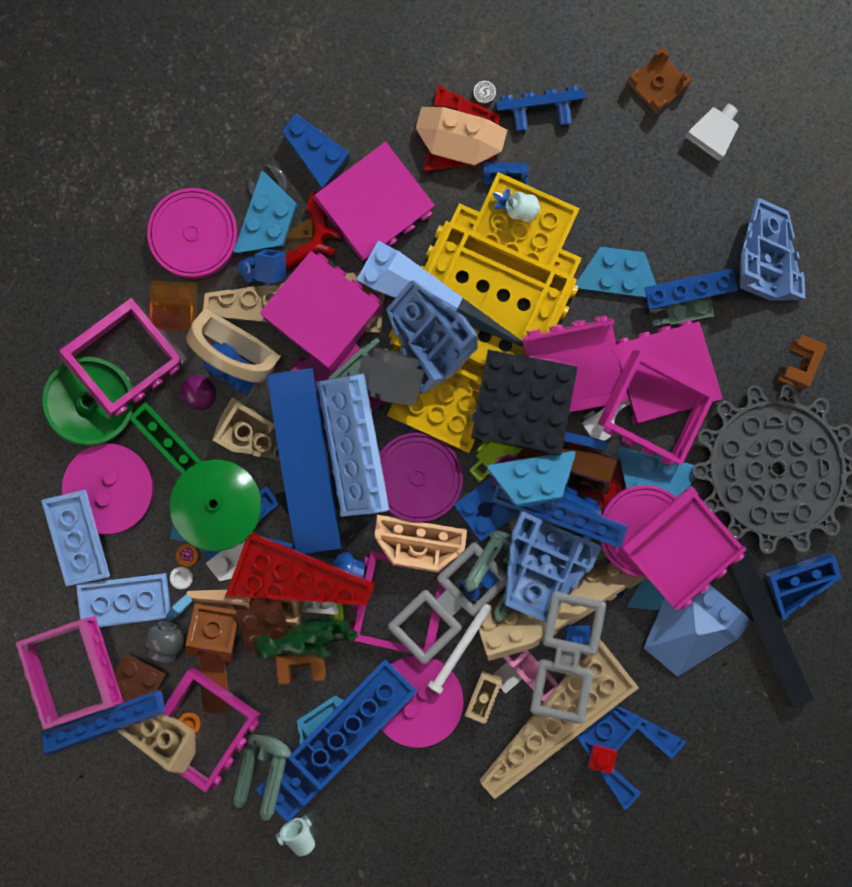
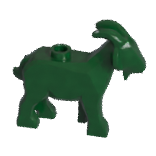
[253,619,358,663]

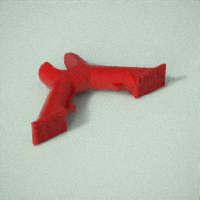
[286,190,342,272]

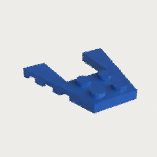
[576,705,686,810]

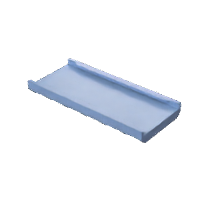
[316,374,389,516]

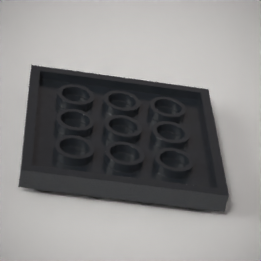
[471,349,578,456]

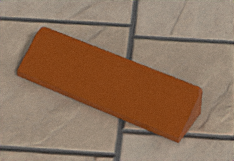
[198,651,230,714]

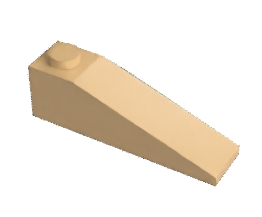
[212,397,280,461]
[118,715,196,773]

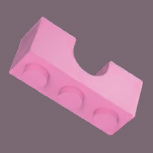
[503,650,558,702]

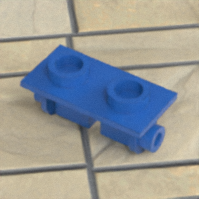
[483,162,529,185]

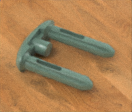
[465,531,512,621]
[234,734,291,821]

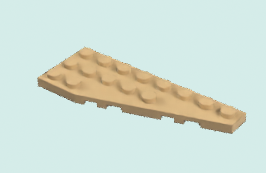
[471,563,647,661]

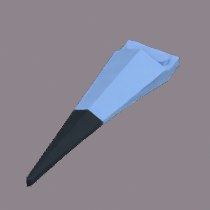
[356,240,524,347]

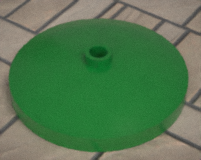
[42,357,134,446]
[170,460,262,552]

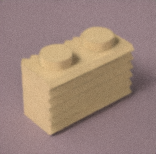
[465,670,503,723]

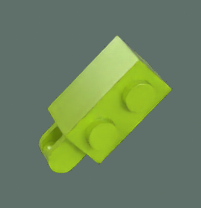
[469,441,523,483]

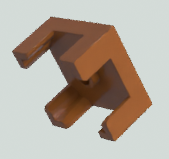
[627,46,692,115]
[777,335,827,391]
[185,603,239,663]
[276,654,327,684]

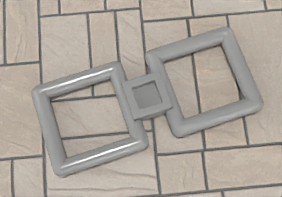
[388,542,507,664]
[530,592,606,724]

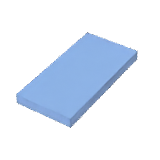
[41,489,110,587]
[76,573,171,627]

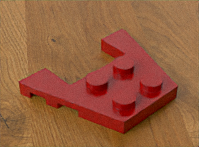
[424,85,500,172]

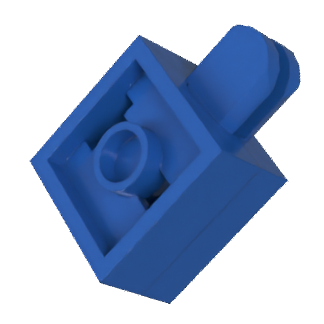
[454,478,517,542]

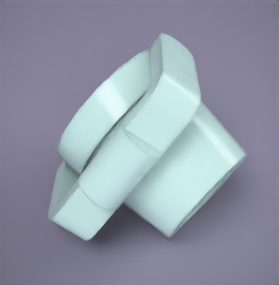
[276,815,315,856]

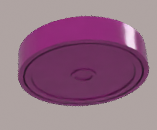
[379,433,463,523]

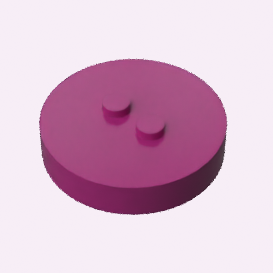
[147,188,238,279]
[62,444,155,534]
[599,485,676,577]
[381,655,463,747]

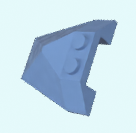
[739,198,805,301]
[386,280,478,394]
[504,511,602,622]
[643,583,752,677]

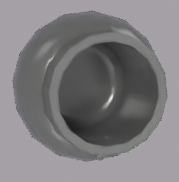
[145,621,184,662]

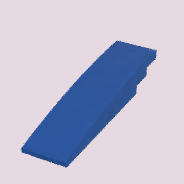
[267,368,341,554]
[256,659,418,822]

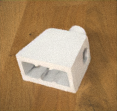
[686,104,739,161]

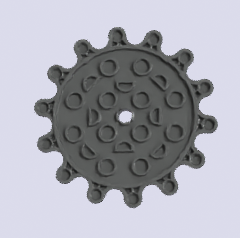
[692,384,852,554]

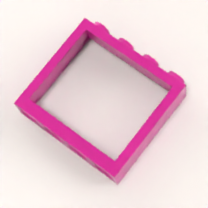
[59,298,182,419]
[597,350,717,466]
[349,551,449,653]
[16,616,124,730]
[163,668,260,793]

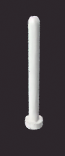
[428,603,491,694]

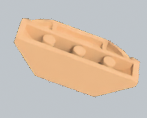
[416,107,507,166]
[374,515,467,572]

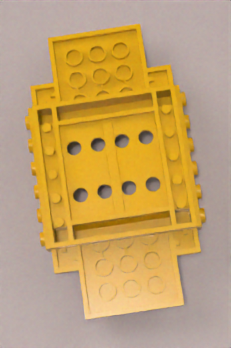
[387,172,582,453]

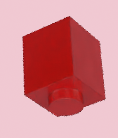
[587,744,617,774]

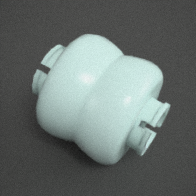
[506,192,540,222]

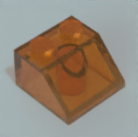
[150,280,199,331]

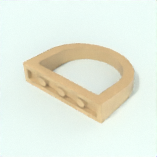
[186,308,283,382]

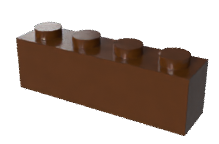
[521,444,617,494]

